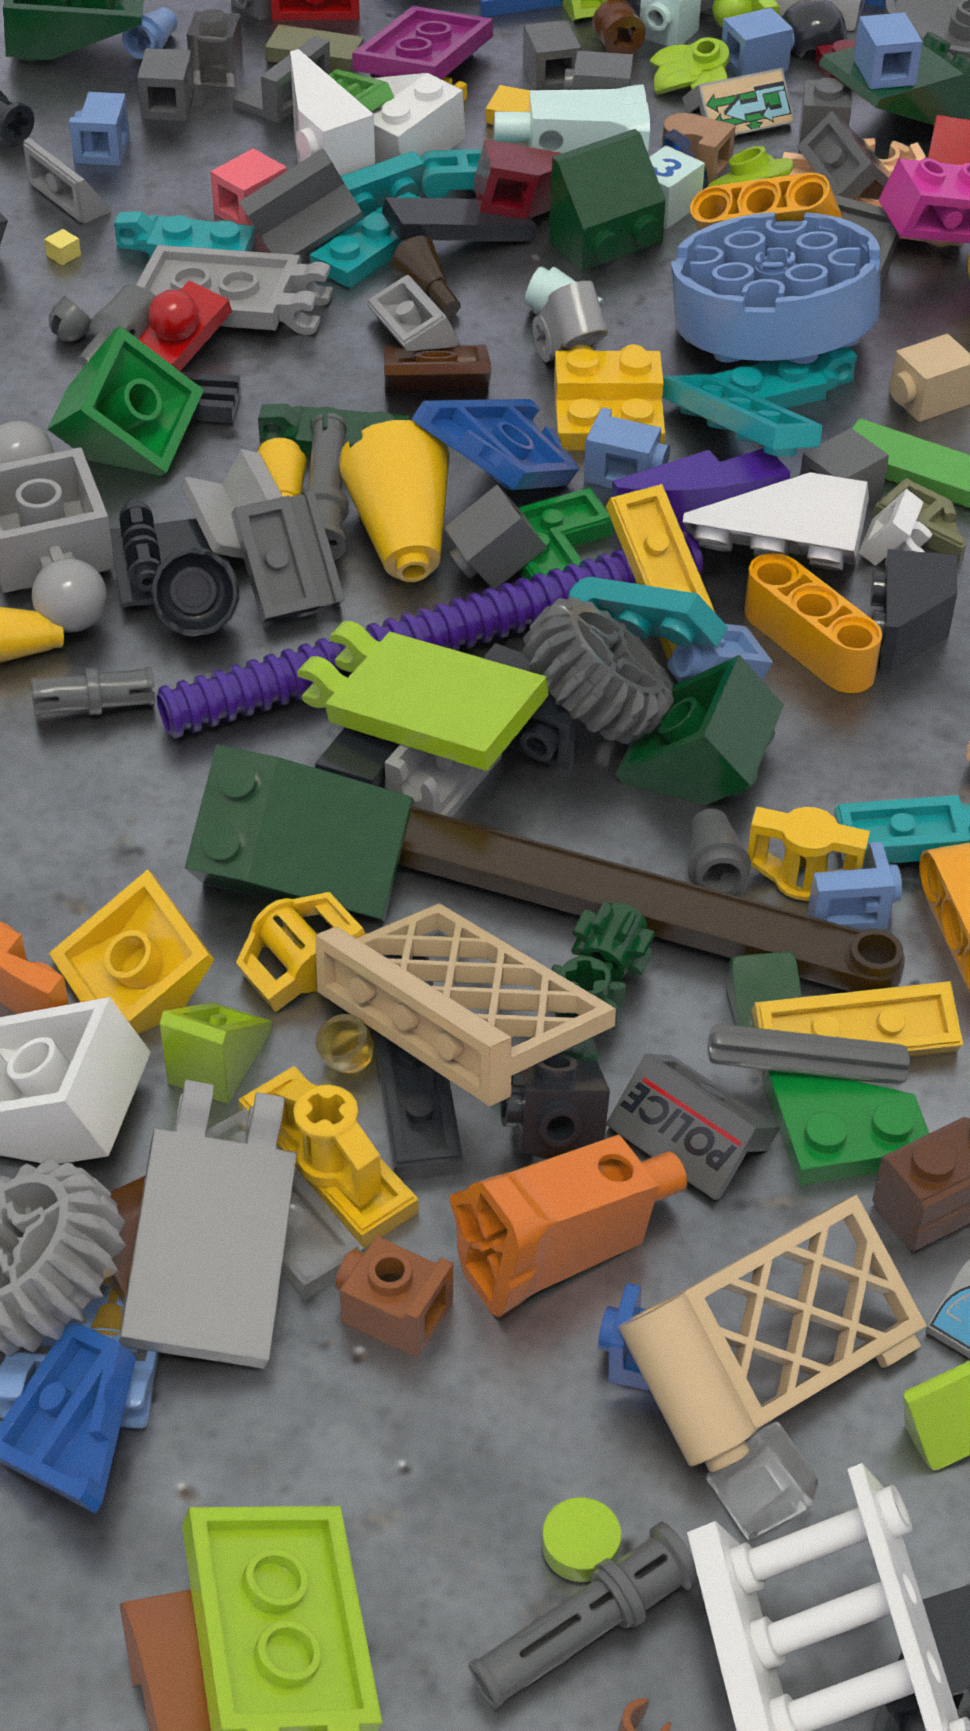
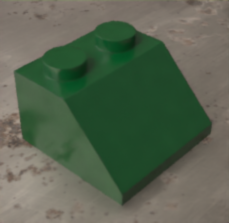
[549,129,666,272]
[615,655,784,805]

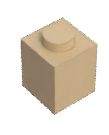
[889,333,970,422]

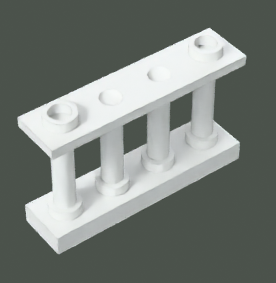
[687,1463,970,1731]

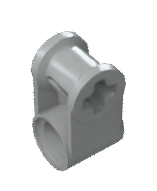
[533,280,609,362]

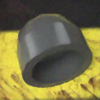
[49,296,92,342]

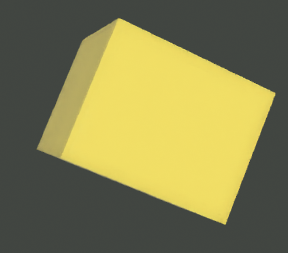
[44,229,81,266]

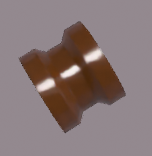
[592,0,646,54]

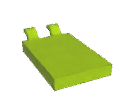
[297,621,549,771]
[182,1506,383,1731]

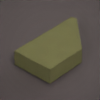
[873,478,966,563]

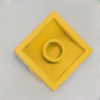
[48,869,215,1034]

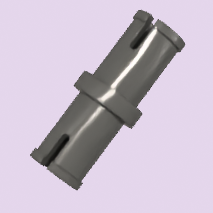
[31,667,155,716]

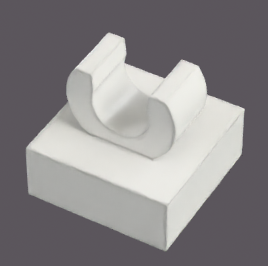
[858,489,932,566]

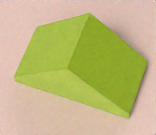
[160,1002,273,1104]

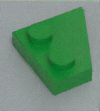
[763,1070,929,1186]

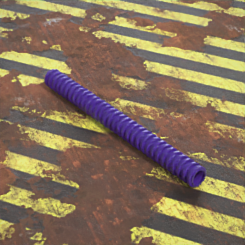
[156,530,703,739]

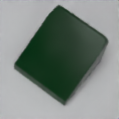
[726,951,802,1028]

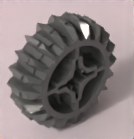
[523,597,674,744]

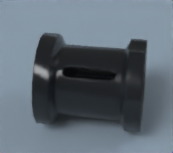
[0,90,35,145]

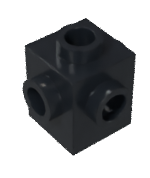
[500,1053,610,1159]

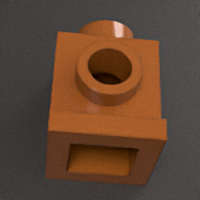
[335,1236,453,1358]

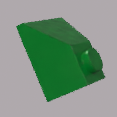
[47,326,204,476]

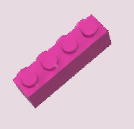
[879,158,970,244]

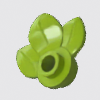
[649,37,730,95]
[706,146,794,188]

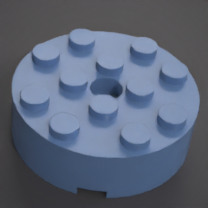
[671,212,881,364]

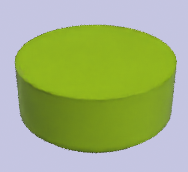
[542,1497,621,1582]

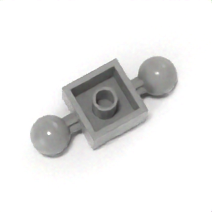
[0,420,115,633]

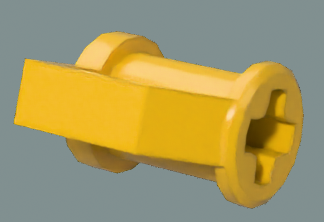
[747,806,870,901]
[236,892,365,1013]
[274,1078,381,1208]

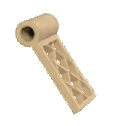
[617,1194,927,1473]

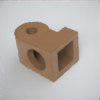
[661,113,736,184]

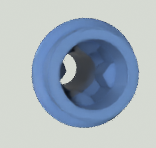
[122,7,177,59]

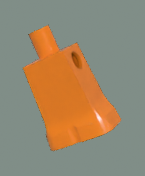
[450,1134,687,1317]

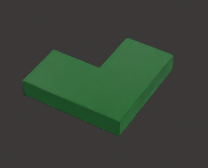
[518,488,614,581]

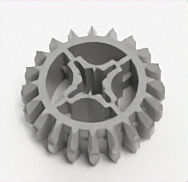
[0,1159,126,1356]

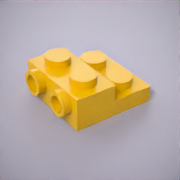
[554,344,665,450]

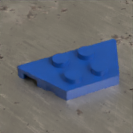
[411,399,579,490]

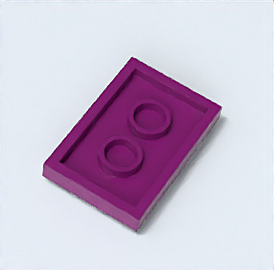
[352,6,493,80]

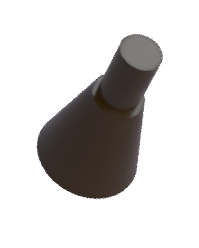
[390,236,461,317]

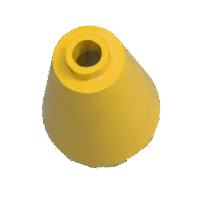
[339,420,450,582]

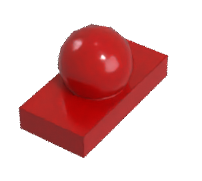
[139,280,232,371]

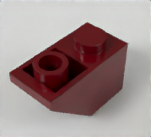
[473,139,562,220]

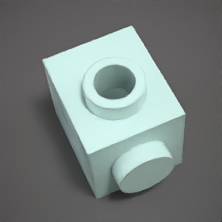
[640,0,701,47]

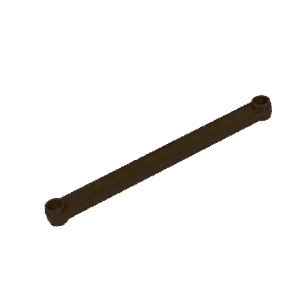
[399,807,905,992]

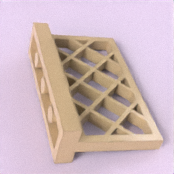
[315,903,616,1107]

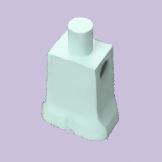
[494,84,650,153]

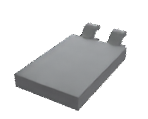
[136,245,333,335]
[118,1080,297,1369]

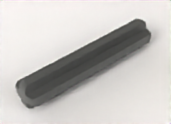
[707,1024,910,1085]

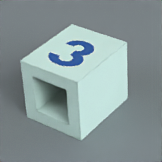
[650,146,705,230]

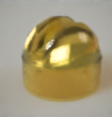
[315,1014,375,1074]

